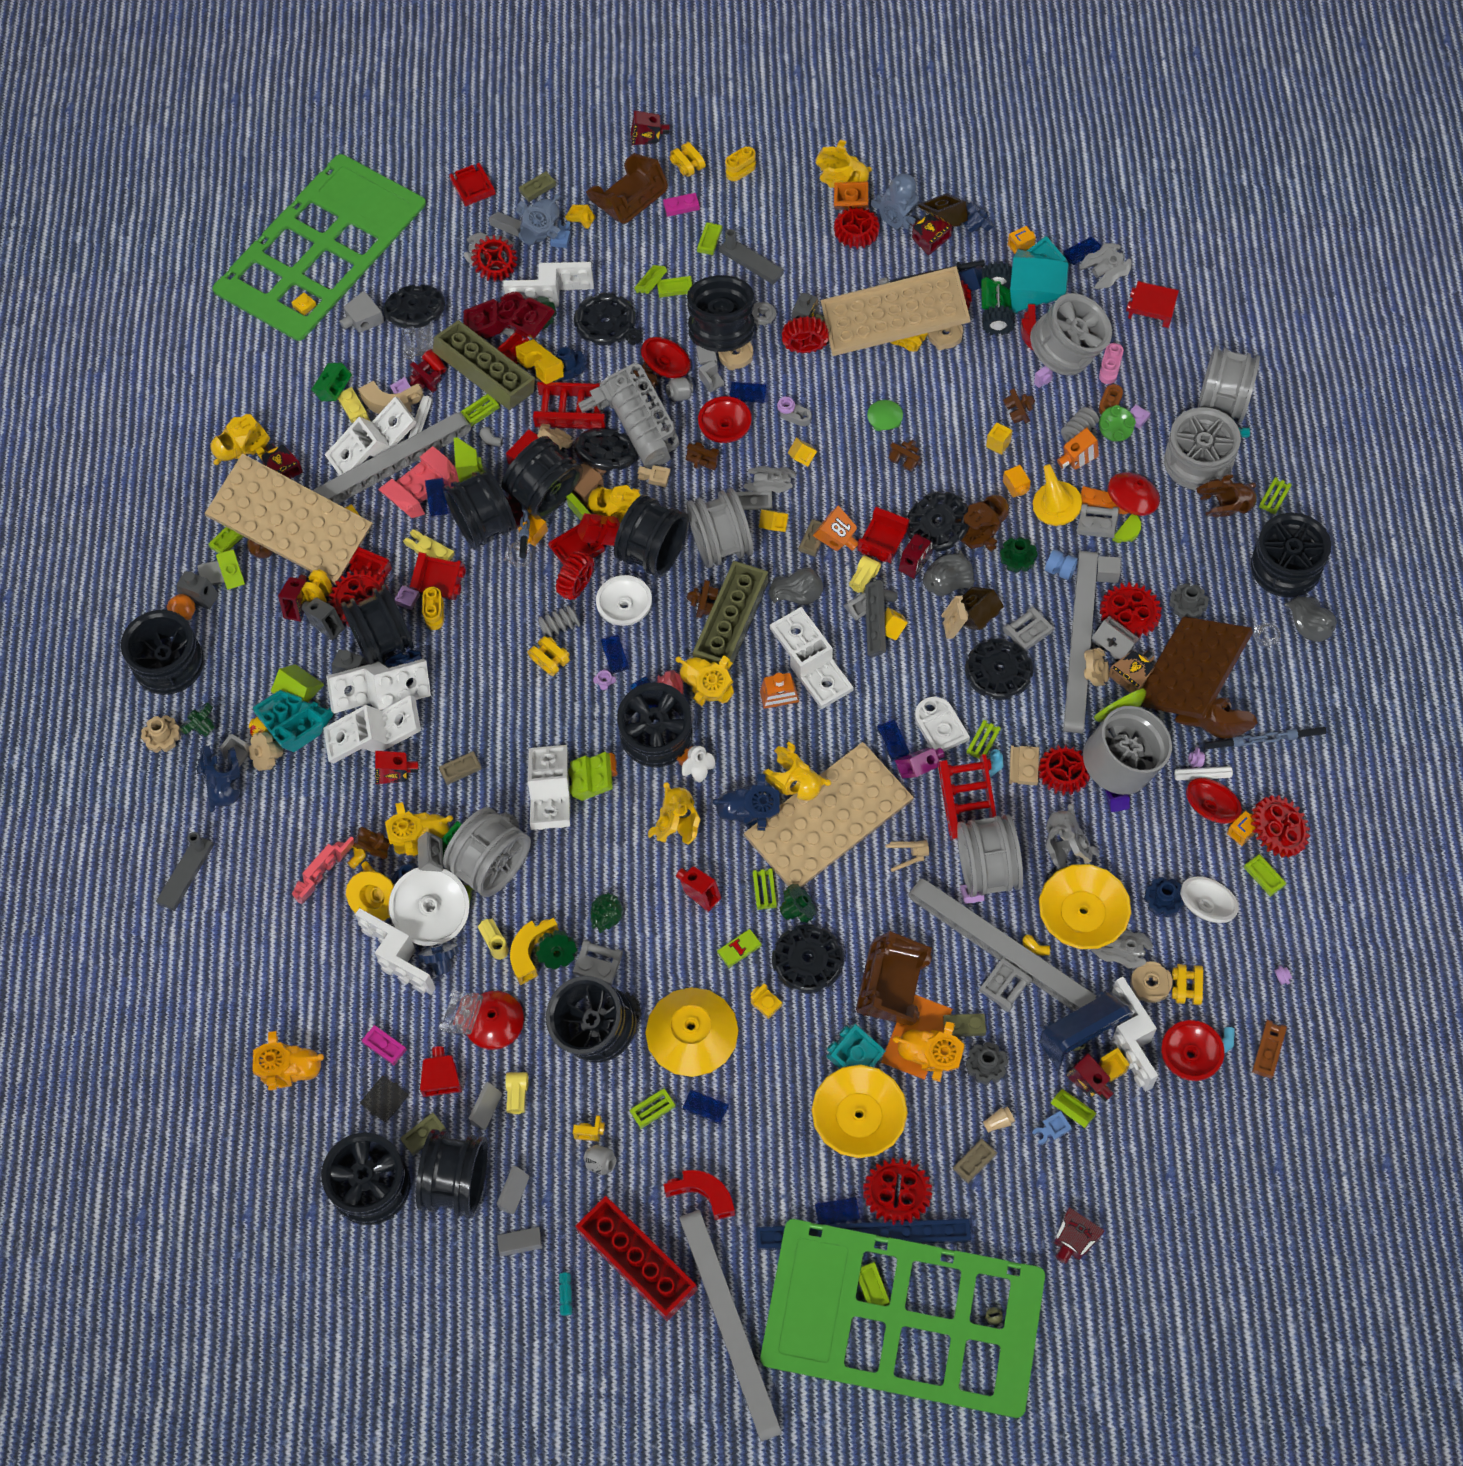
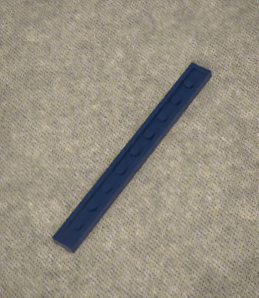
[756,1219,971,1251]

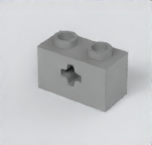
[1092,616,1140,660]

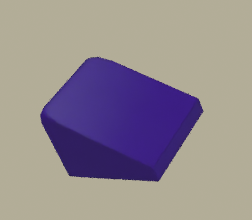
[1105,790,1130,812]

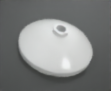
[596,575,652,626]
[1180,877,1239,923]

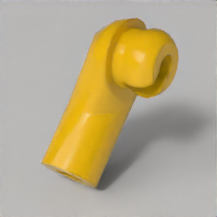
[347,847,366,869]
[1022,935,1050,955]

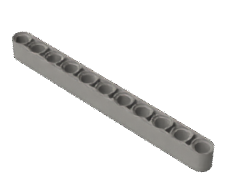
[312,412,471,504]
[1063,550,1098,734]
[908,879,1096,1011]
[679,1210,782,1442]

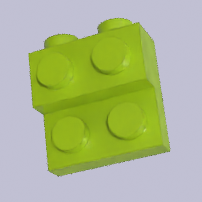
[568,752,613,801]

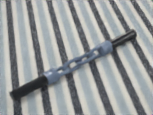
[519,504,530,558]
[1203,727,1326,750]

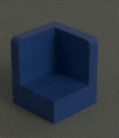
[959,265,982,291]

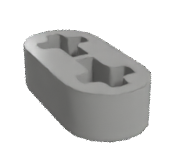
[780,404,812,427]

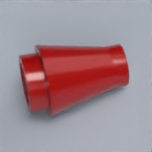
[422,349,447,375]

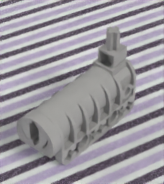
[578,363,679,468]

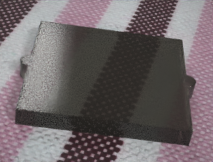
[360,1075,409,1123]

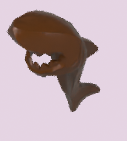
[1174,697,1258,739]

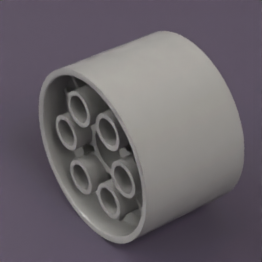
[1083,706,1172,795]

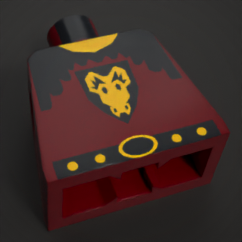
[631,111,669,145]
[910,214,952,256]
[261,443,303,479]
[278,575,309,622]
[1065,1054,1114,1102]

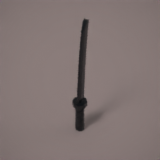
[889,260,985,283]

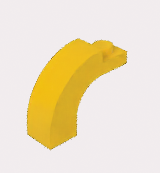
[510,918,559,985]

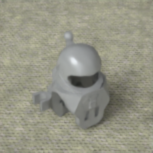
[1046,804,1100,869]

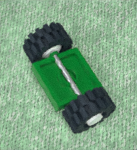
[981,262,1014,336]

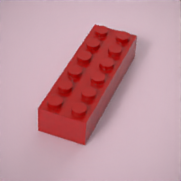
[575,1196,698,1322]

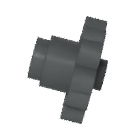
[1169,583,1209,618]
[966,1042,1008,1085]

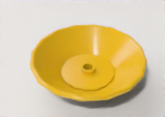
[1039,864,1131,949]
[645,987,739,1077]
[811,1065,908,1158]

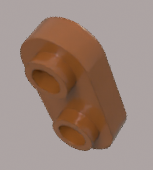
[1099,384,1123,415]

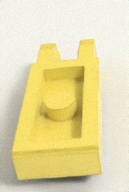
[338,387,370,423]
[403,530,455,561]

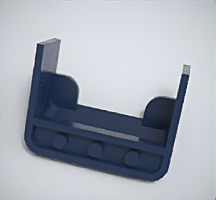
[1039,991,1133,1070]

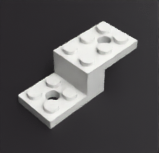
[503,262,594,307]
[325,397,417,475]
[770,607,853,709]
[326,659,431,713]
[323,695,421,763]
[528,745,570,830]
[355,908,436,995]
[1112,977,1158,1092]

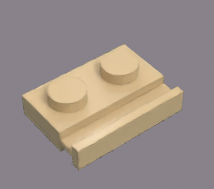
[941,596,968,639]
[1009,745,1039,785]

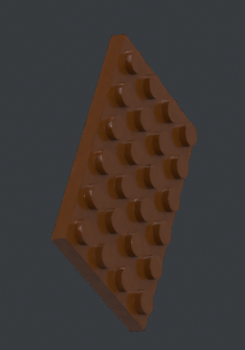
[1140,617,1253,719]

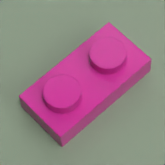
[663,193,700,217]
[361,1025,407,1066]

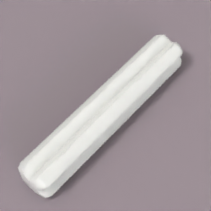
[408,396,432,438]
[1174,766,1233,781]

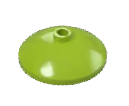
[1093,688,1146,723]

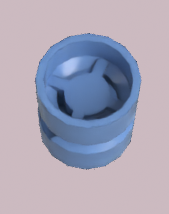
[1045,549,1078,581]

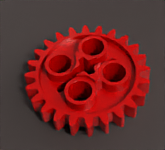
[329,569,388,627]
[1099,582,1162,638]
[1250,795,1310,858]
[863,1158,932,1225]

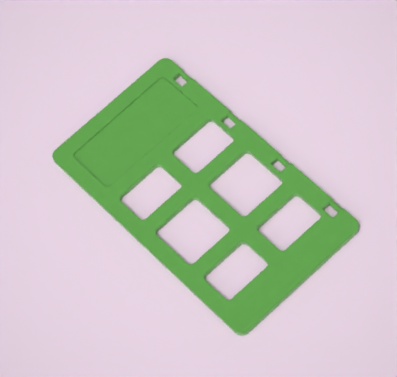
[212,154,426,341]
[760,1219,1045,1418]

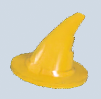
[1033,464,1082,526]
[346,861,394,921]

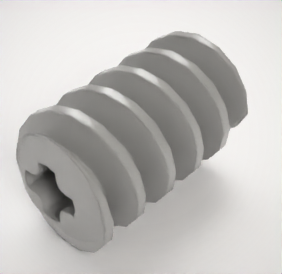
[1061,407,1099,443]
[538,606,580,638]

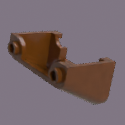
[586,153,668,224]
[856,931,932,1025]

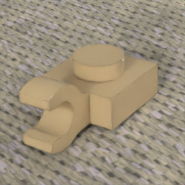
[638,465,670,487]

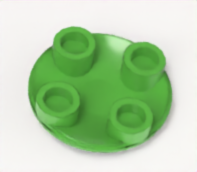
[867,400,903,431]
[1099,405,1136,442]

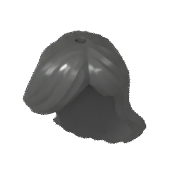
[923,550,975,596]
[769,568,823,605]
[1284,597,1337,642]

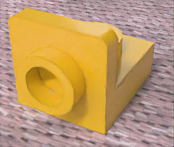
[565,205,595,229]
[751,983,783,1019]
[573,1115,605,1142]

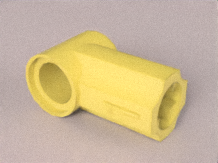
[849,555,881,593]
[477,918,509,960]
[506,1072,528,1114]

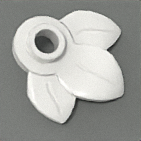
[682,746,715,783]

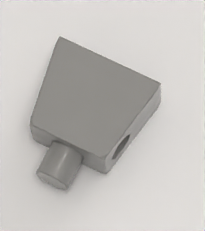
[339,291,384,333]

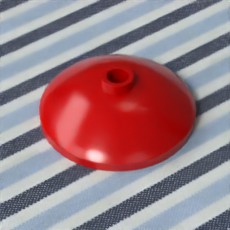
[641,337,691,378]
[698,396,752,443]
[1107,472,1160,516]
[1186,778,1242,824]
[463,991,524,1050]
[1161,1020,1225,1081]

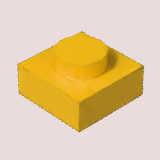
[291,292,317,316]

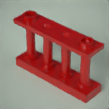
[533,382,606,430]
[937,754,996,840]

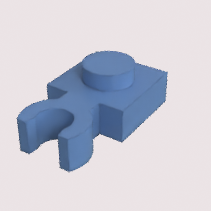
[550,220,571,248]
[1032,1110,1072,1145]

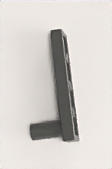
[719,229,784,285]
[865,580,898,657]
[156,832,214,911]

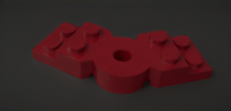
[463,292,555,339]

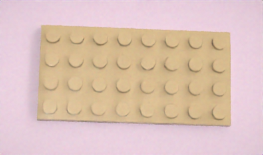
[821,266,971,356]
[205,454,372,585]
[744,742,914,887]

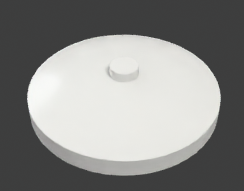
[389,868,469,946]

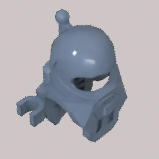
[871,174,919,230]
[515,194,561,245]

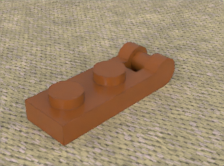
[1252,1019,1287,1079]

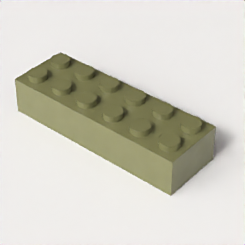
[433,320,535,410]
[693,560,768,673]

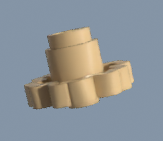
[141,715,181,753]
[249,732,283,771]

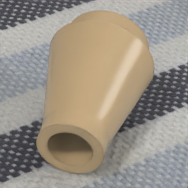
[982,1106,1015,1133]

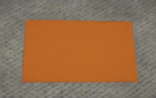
[880,995,953,1080]

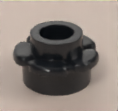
[625,328,642,345]

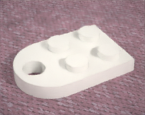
[915,697,970,752]

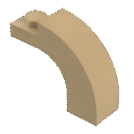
[358,381,423,414]

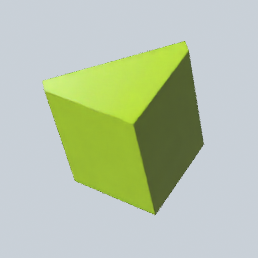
[271,664,324,703]

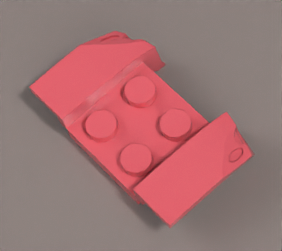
[378,446,459,518]
[292,837,354,904]

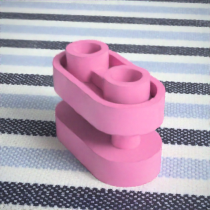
[1099,343,1123,384]

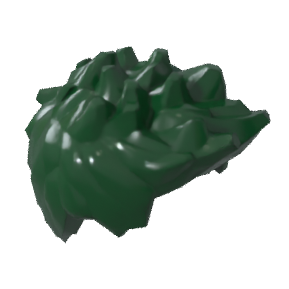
[590,892,623,933]

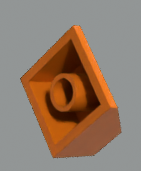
[834,181,869,210]

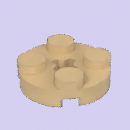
[928,325,963,350]
[718,341,753,370]
[537,424,574,449]
[1084,648,1109,687]
[1130,962,1173,1003]

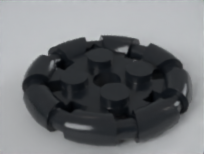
[383,284,445,329]
[574,293,636,346]
[574,428,638,471]
[907,491,970,552]
[965,638,1034,700]
[772,924,844,994]

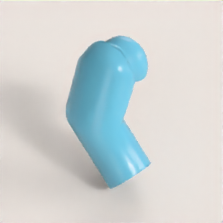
[989,749,1004,778]
[1222,1027,1235,1053]

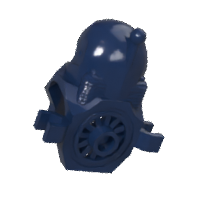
[196,745,240,812]
[712,774,780,831]

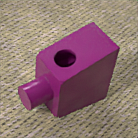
[895,748,945,778]

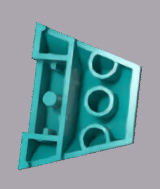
[1010,249,1069,314]
[253,690,334,752]

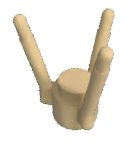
[885,840,929,872]

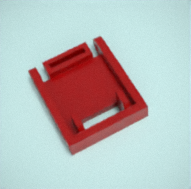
[449,163,496,207]
[548,524,605,564]

